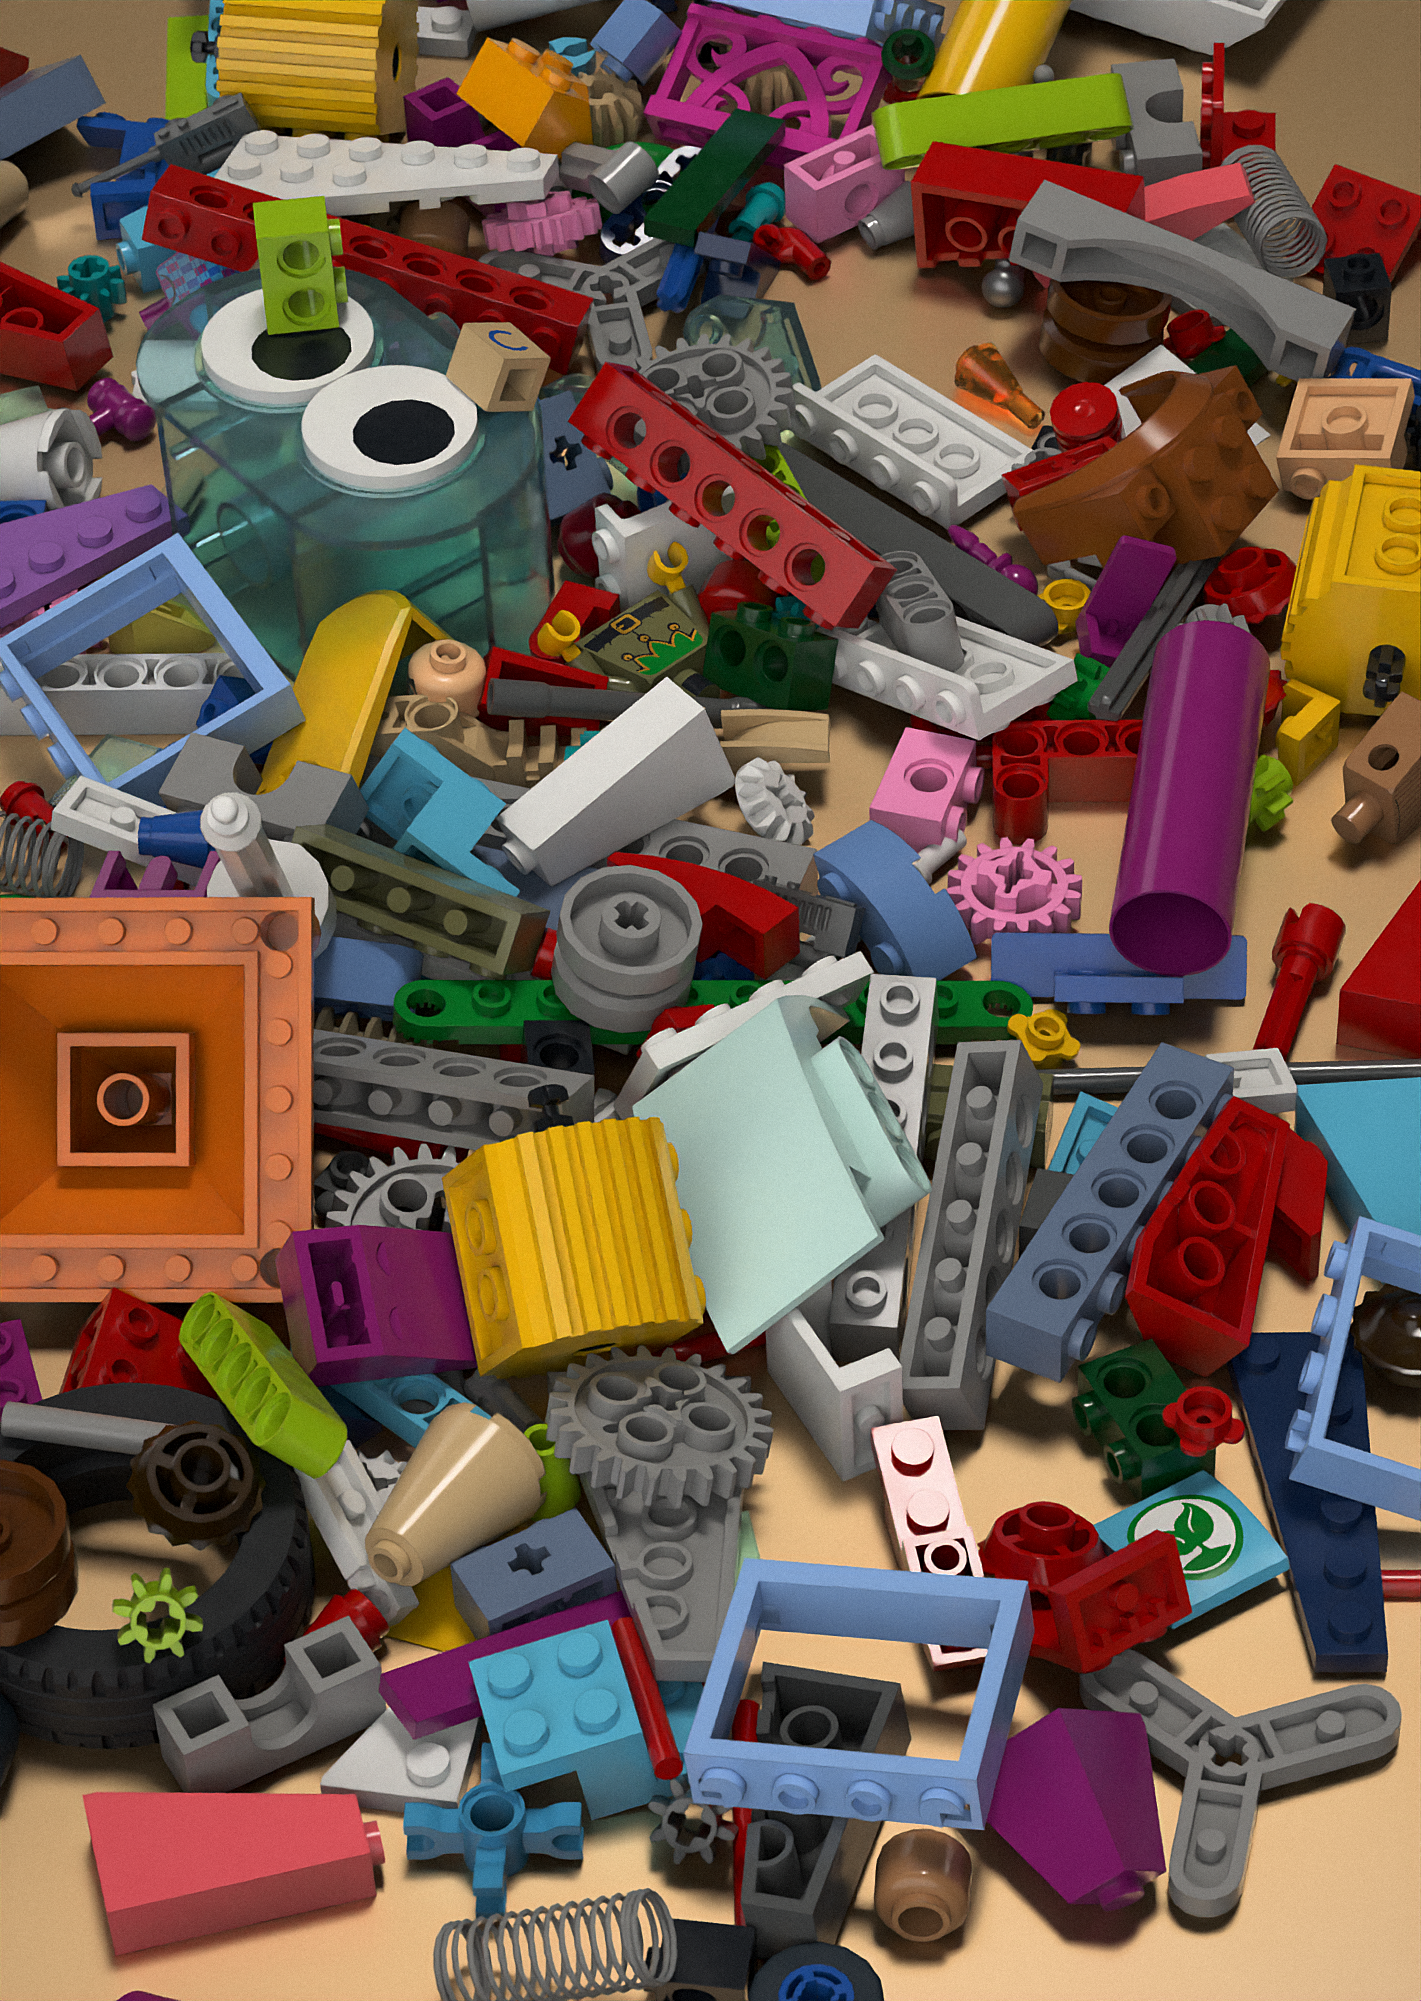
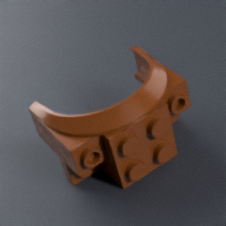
[1013,365,1279,569]

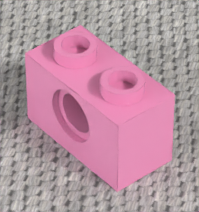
[784,125,905,244]
[869,727,985,854]

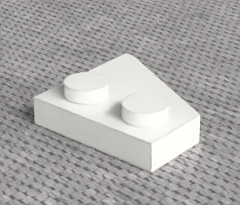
[320,1707,485,1813]

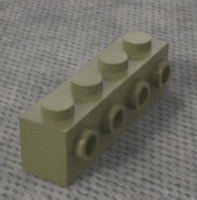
[291,824,550,980]

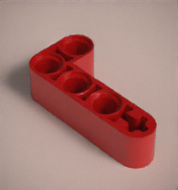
[992,719,1143,845]

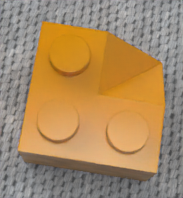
[456,37,593,159]

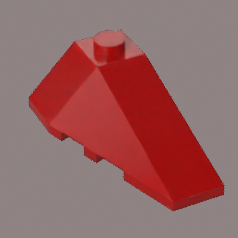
[1125,1096,1290,1378]

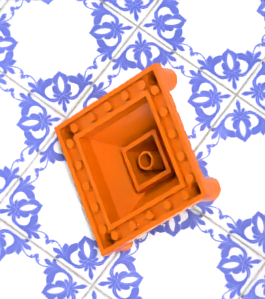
[0,897,321,1303]

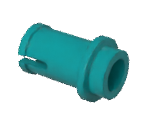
[728,182,786,243]

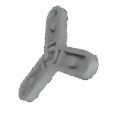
[478,231,718,373]
[1080,1648,1402,1917]

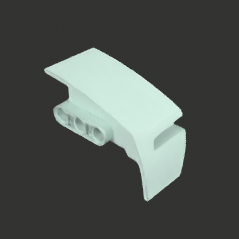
[632,995,932,1355]

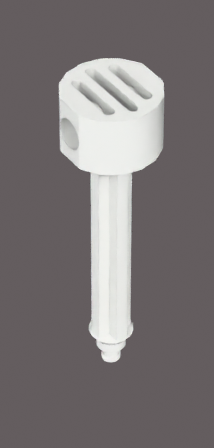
[200,792,337,960]

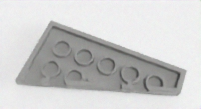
[547,1372,751,1682]

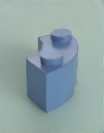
[590,0,682,86]
[813,820,977,981]

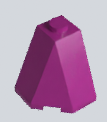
[986,1708,1167,1911]

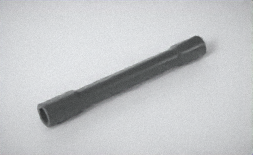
[487,678,772,729]

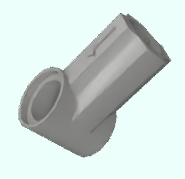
[559,141,660,214]

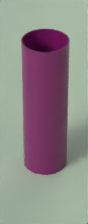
[1109,620,1270,976]

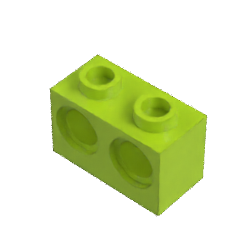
[253,196,348,335]

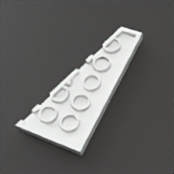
[214,130,559,216]

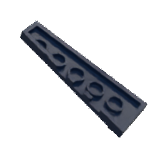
[1226,1332,1388,1673]

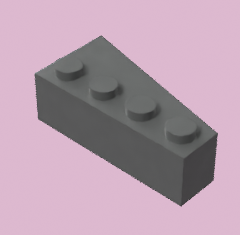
[741,1662,912,1960]

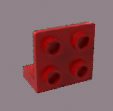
[1200,43,1276,194]
[1286,164,1421,283]
[59,1287,218,1400]
[1029,1530,1193,1674]

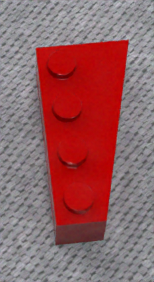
[910,141,1146,268]
[0,261,113,391]
[1336,880,1421,1059]

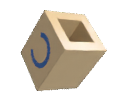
[446,322,551,412]

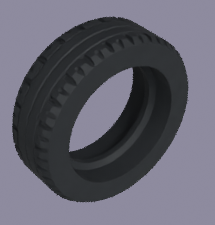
[0,1383,315,1749]

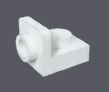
[1205,1048,1297,1113]

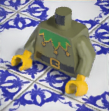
[537,542,720,698]

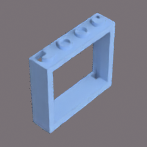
[706,0,945,48]
[0,533,306,807]
[1285,1216,1421,1521]
[683,1558,1035,1830]

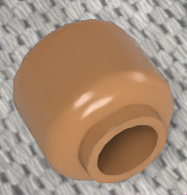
[398,200,470,257]
[874,1828,973,1942]

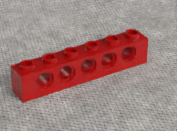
[568,362,898,631]

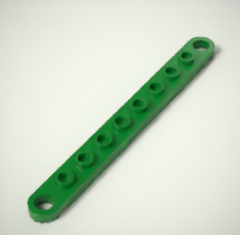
[392,980,1033,1044]

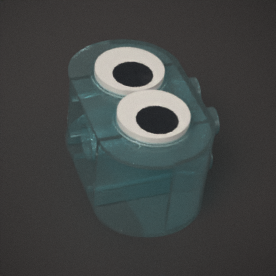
[136,267,556,697]

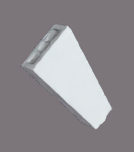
[496,677,735,887]

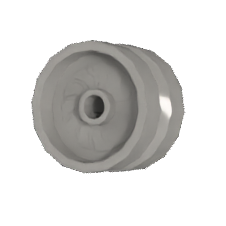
[551,865,703,1033]

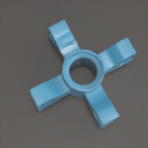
[403,1743,584,1919]

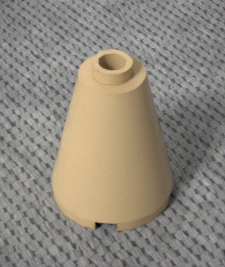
[365,1402,547,1586]

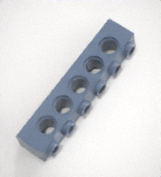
[986,1042,1234,1383]

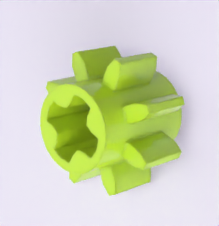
[1248,754,1293,831]
[112,1567,203,1663]

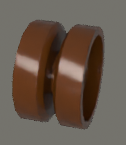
[1039,278,1172,385]
[0,1460,78,1647]

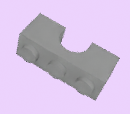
[1111,58,1203,187]
[158,732,369,843]
[153,1616,387,1793]

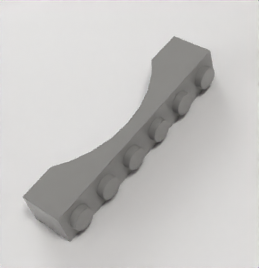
[1009,180,1356,382]

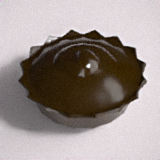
[1349,1283,1421,1388]
[126,1420,266,1551]

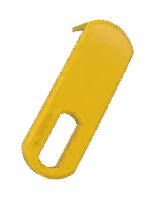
[255,589,456,795]

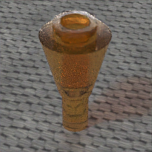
[954,343,1045,429]

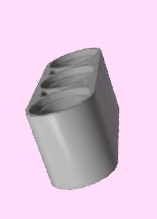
[876,551,964,673]

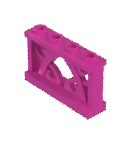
[643,3,892,170]

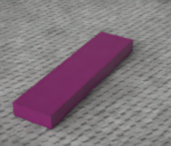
[378,1590,632,1740]

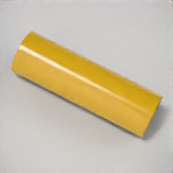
[916,0,1073,100]

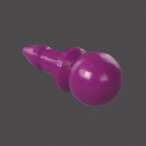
[948,525,1038,595]

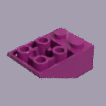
[275,1225,478,1387]

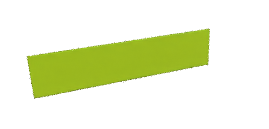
[165,15,209,120]

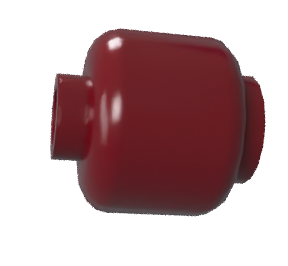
[557,493,641,579]

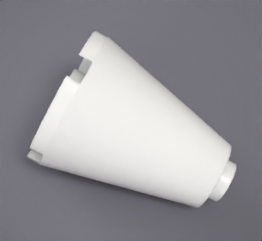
[0,407,102,511]

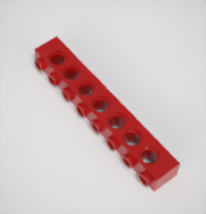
[141,164,594,375]

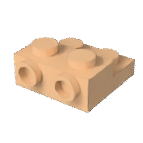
[1276,378,1415,500]

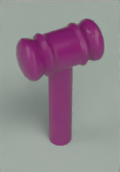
[87,378,157,441]

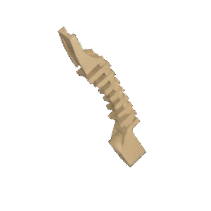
[369,694,830,789]

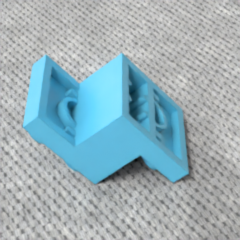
[360,728,520,897]
[469,1619,703,1820]

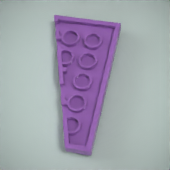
[0,484,187,629]

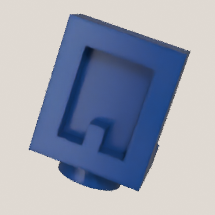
[90,162,158,240]

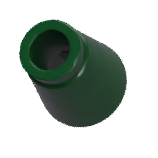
[881,29,935,92]

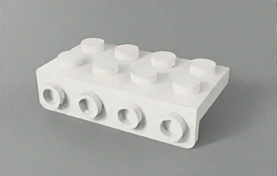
[790,354,1033,529]
[815,616,1078,740]

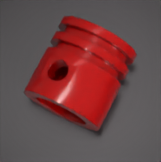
[1049,382,1126,452]

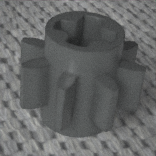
[648,1774,739,1864]

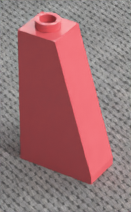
[82,1792,386,1956]

